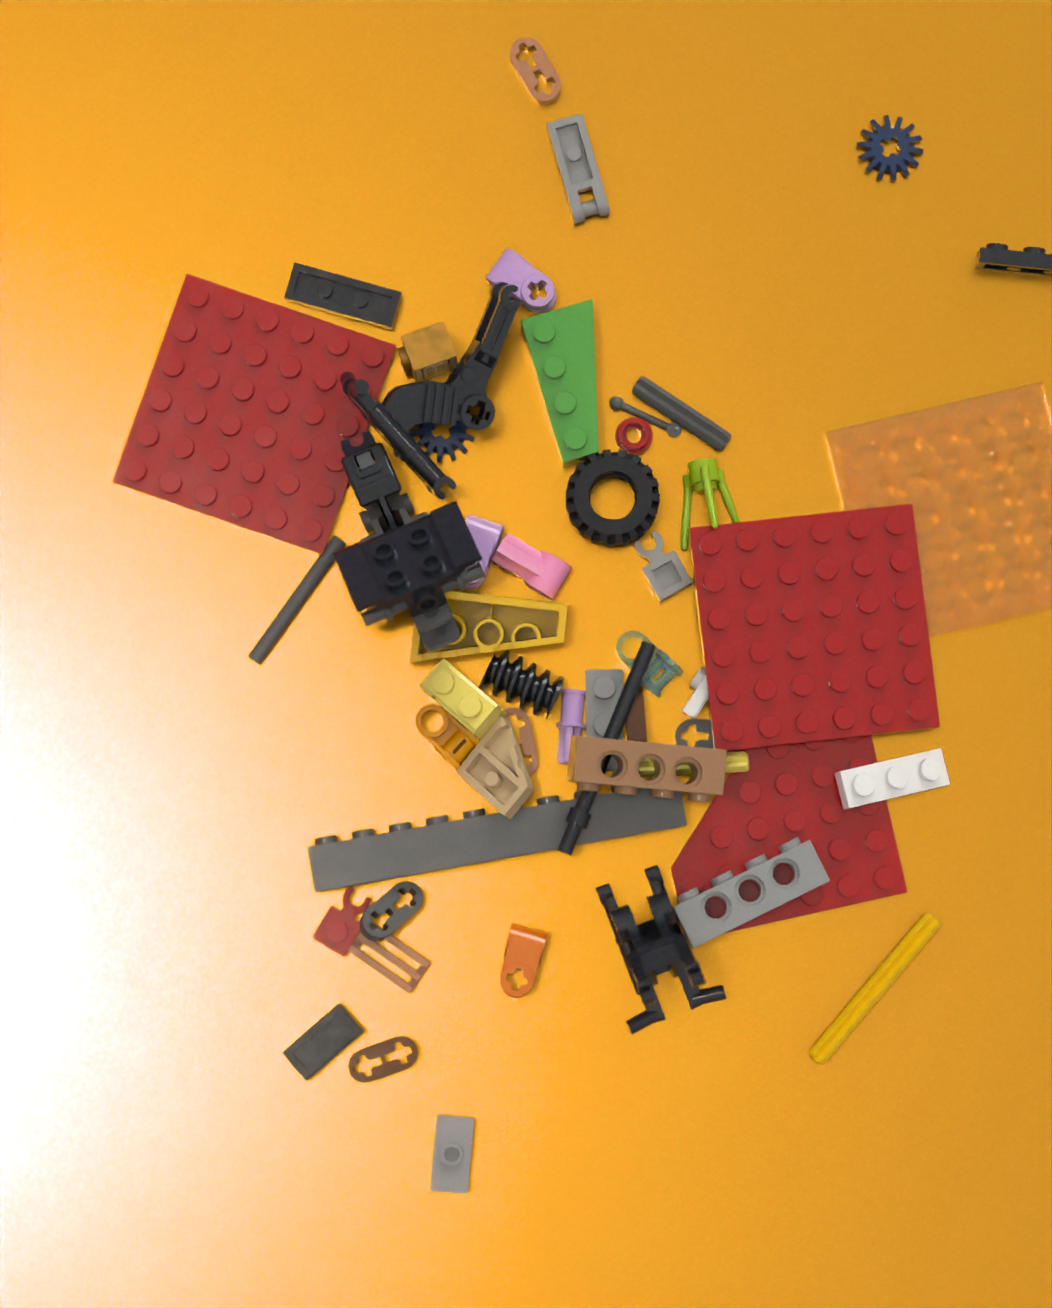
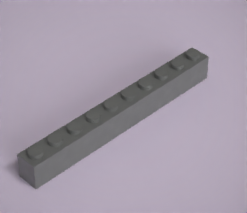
[307,778,687,893]

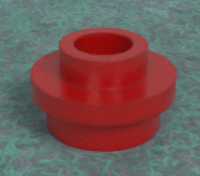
[615,417,653,455]

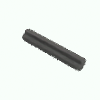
[632,376,731,451]

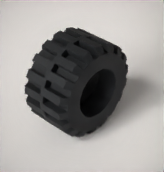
[566,449,660,548]

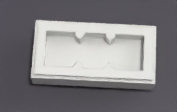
[680,667,708,719]

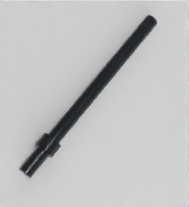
[557,641,656,856]

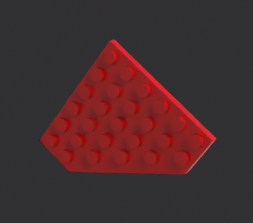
[670,735,907,941]

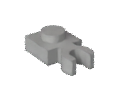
[634,531,693,602]

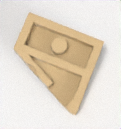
[456,715,534,819]

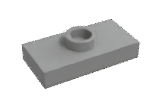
[430,1114,475,1194]

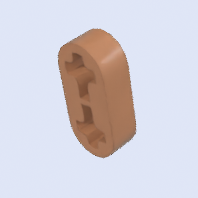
[510,37,561,105]
[504,708,538,776]

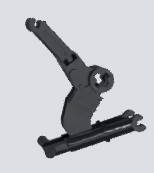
[340,282,521,500]
[596,865,727,1035]

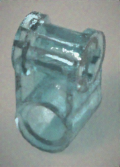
[614,630,684,699]

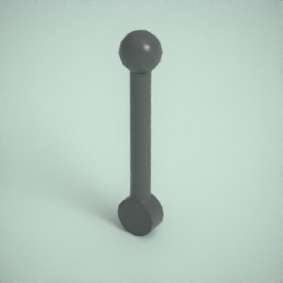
[609,396,681,438]

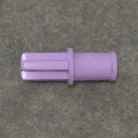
[556,689,586,765]

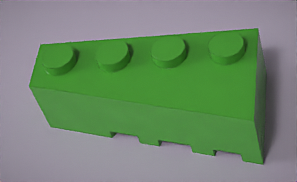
[521,299,599,468]

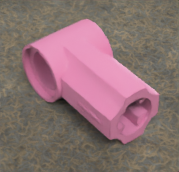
[492,533,572,600]

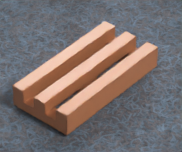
[348,922,431,994]

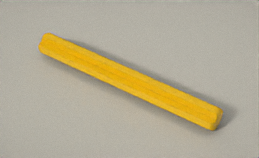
[808,913,941,1065]

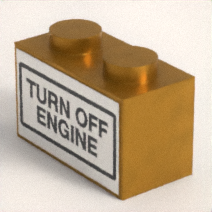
[397,321,457,382]

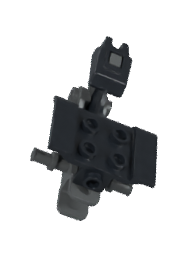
[333,430,486,651]

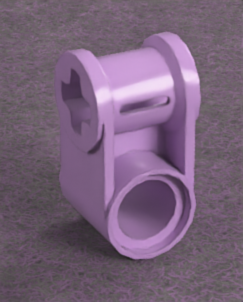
[485,248,556,313]
[465,514,504,589]

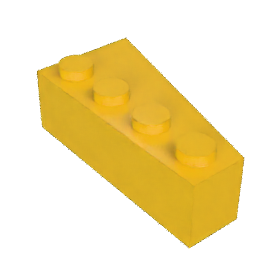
[409,590,569,663]

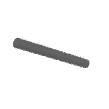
[248,535,346,665]

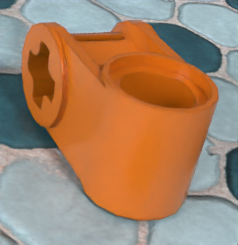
[500,923,548,998]

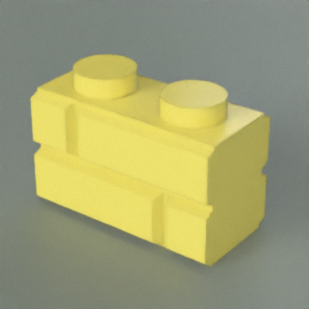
[419,658,507,740]

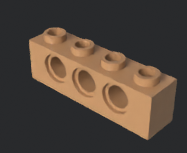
[567,736,727,802]

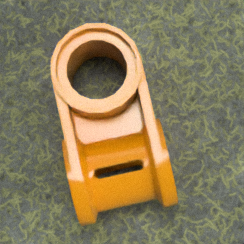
[415,704,480,770]

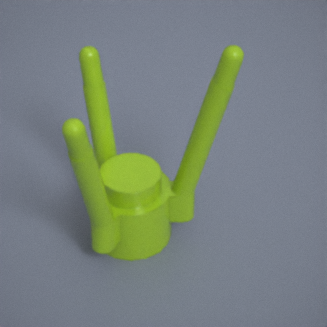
[680,458,740,551]

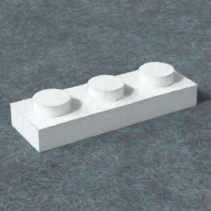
[834,748,950,810]

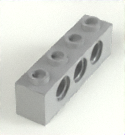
[672,837,830,948]

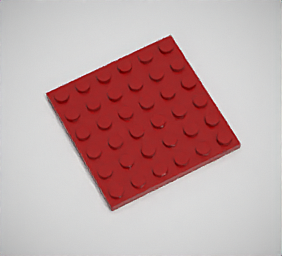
[112,274,397,555]
[688,503,940,751]

